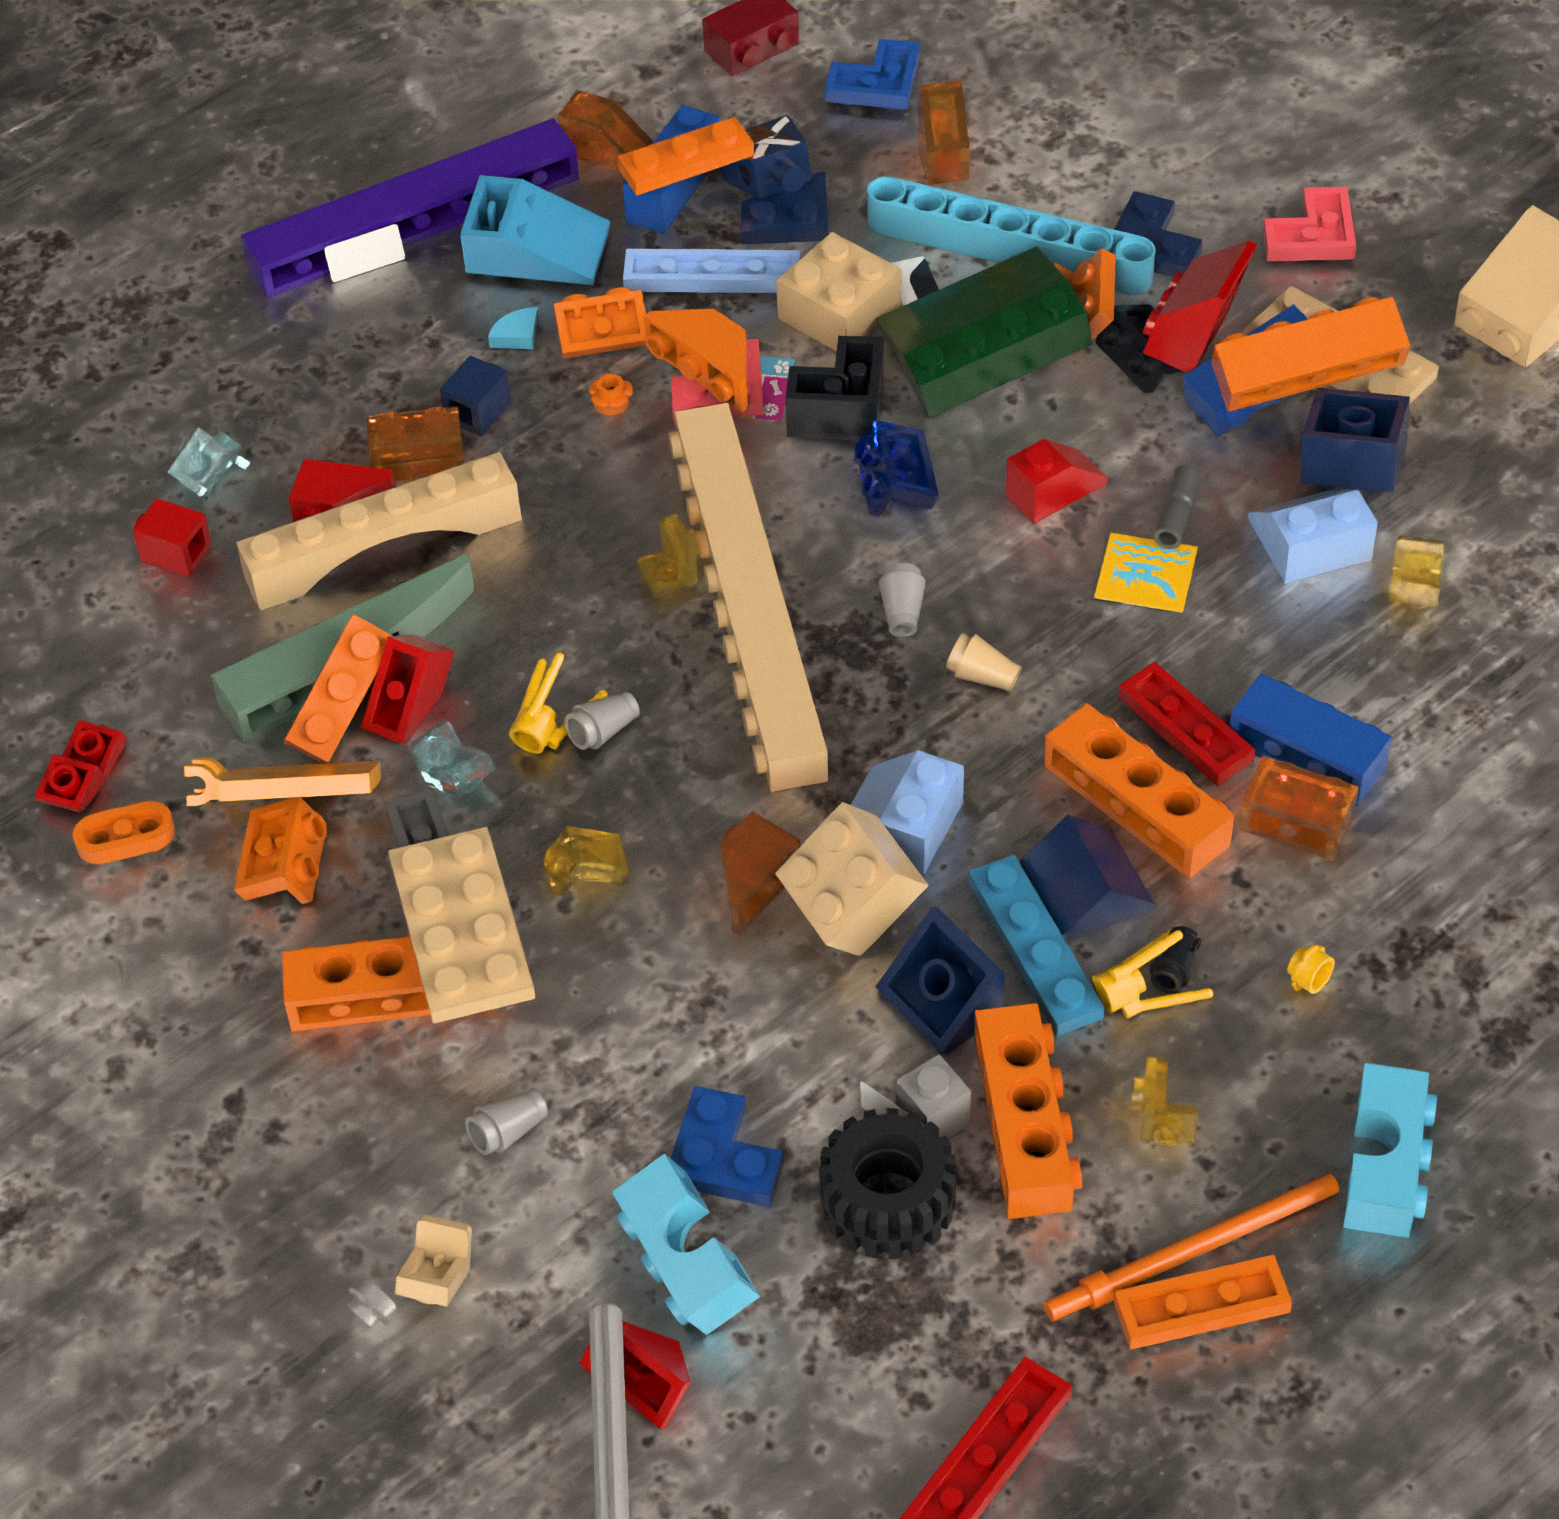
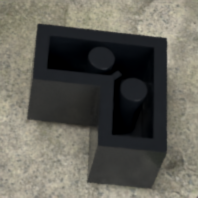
[785,335,884,441]

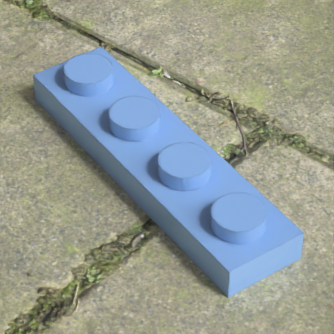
[623,249,801,293]

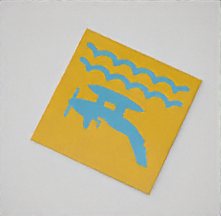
[1094,532,1198,613]

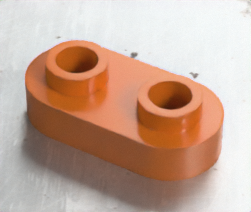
[73,801,175,864]

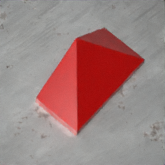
[579,1321,691,1429]

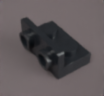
[1095,304,1184,394]

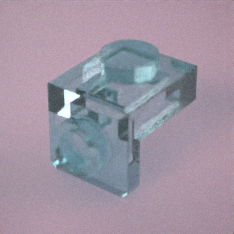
[168,427,251,500]
[409,720,496,797]

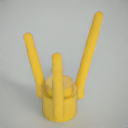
[509,652,608,754]
[1092,925,1213,1019]

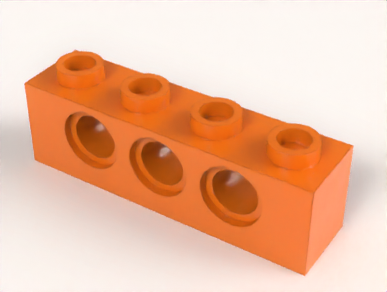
[1044,703,1234,879]
[282,935,430,1032]
[974,1003,1082,1219]

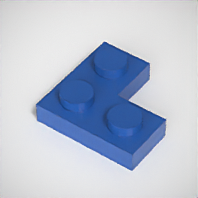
[825,39,920,110]
[670,1086,784,1207]

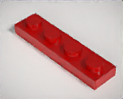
[899,1356,1072,1519]

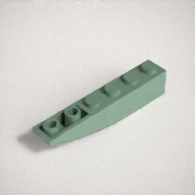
[211,554,475,743]

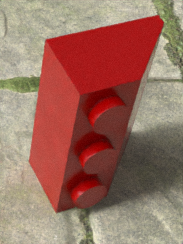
[1142,240,1257,373]

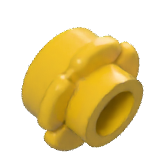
[1287,944,1335,994]

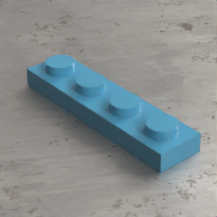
[968,855,1105,1037]

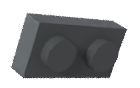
[384,788,449,848]

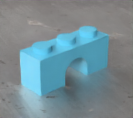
[1343,1063,1437,1238]
[612,1154,761,1335]

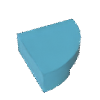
[488,307,539,350]

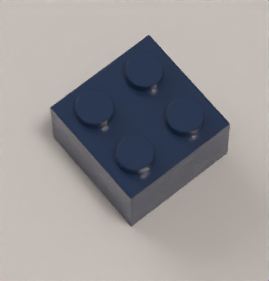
[1300,388,1410,493]

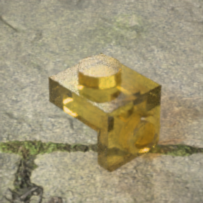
[637,513,701,597]
[1389,536,1445,609]
[544,826,630,895]
[1132,1057,1198,1146]

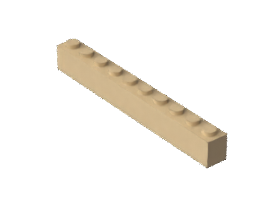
[668,403,828,792]

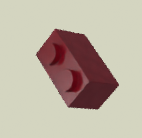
[702,0,799,77]

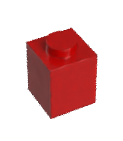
[133,498,212,577]

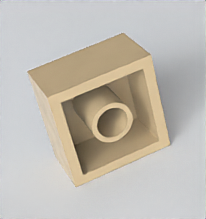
[776,232,902,351]
[775,802,929,957]

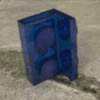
[855,420,939,517]

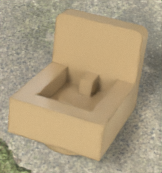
[395,1215,472,1307]

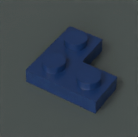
[1114,191,1202,277]

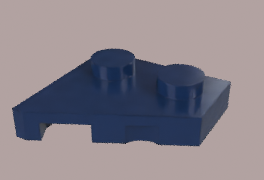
[741,172,828,244]

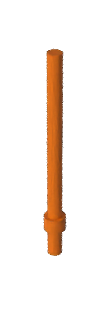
[1043,1173,1339,1322]

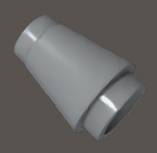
[878,563,926,637]
[565,691,639,750]
[465,1089,548,1155]

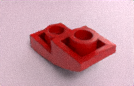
[34,720,127,813]

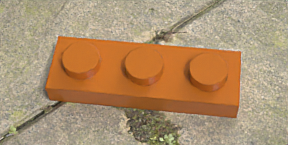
[618,117,754,196]
[283,614,392,764]
[1114,1254,1292,1350]

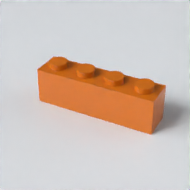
[1211,297,1410,412]

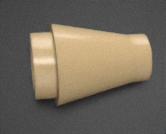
[946,633,1022,693]

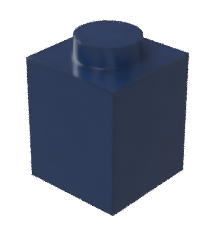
[440,355,512,436]

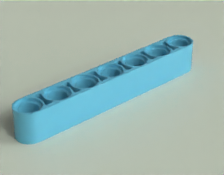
[867,176,1155,295]

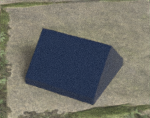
[1020,814,1155,941]
[875,907,1005,1054]

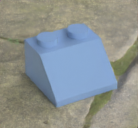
[1248,489,1378,584]
[851,750,964,876]

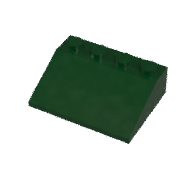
[876,246,1093,418]

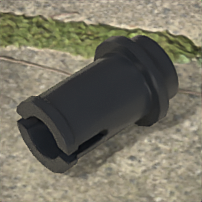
[1149,926,1201,993]

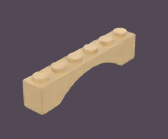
[236,452,522,611]

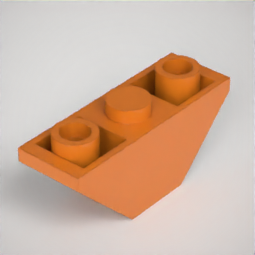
[644,309,748,413]

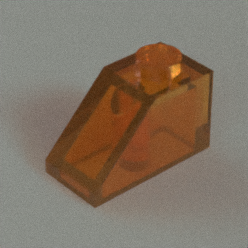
[918,81,970,185]
[558,90,654,171]
[720,811,801,936]

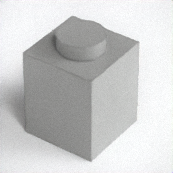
[896,1054,971,1139]

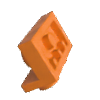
[1053,248,1116,340]
[554,287,646,359]
[234,797,327,904]

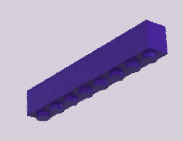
[241,118,579,298]

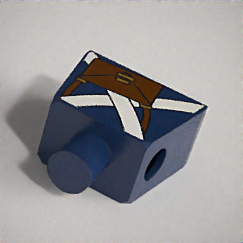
[720,115,812,198]

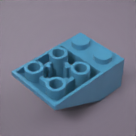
[460,175,610,285]

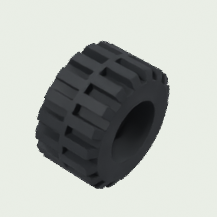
[819,1108,956,1259]

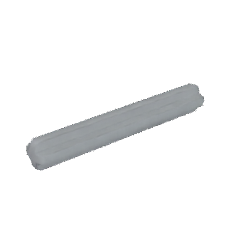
[589,1304,629,1519]

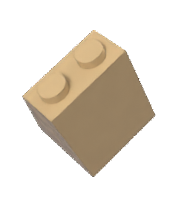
[1454,205,1559,368]

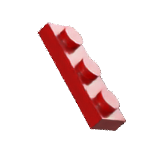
[1118,662,1255,786]

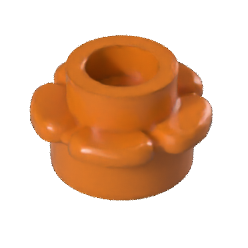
[589,374,633,415]

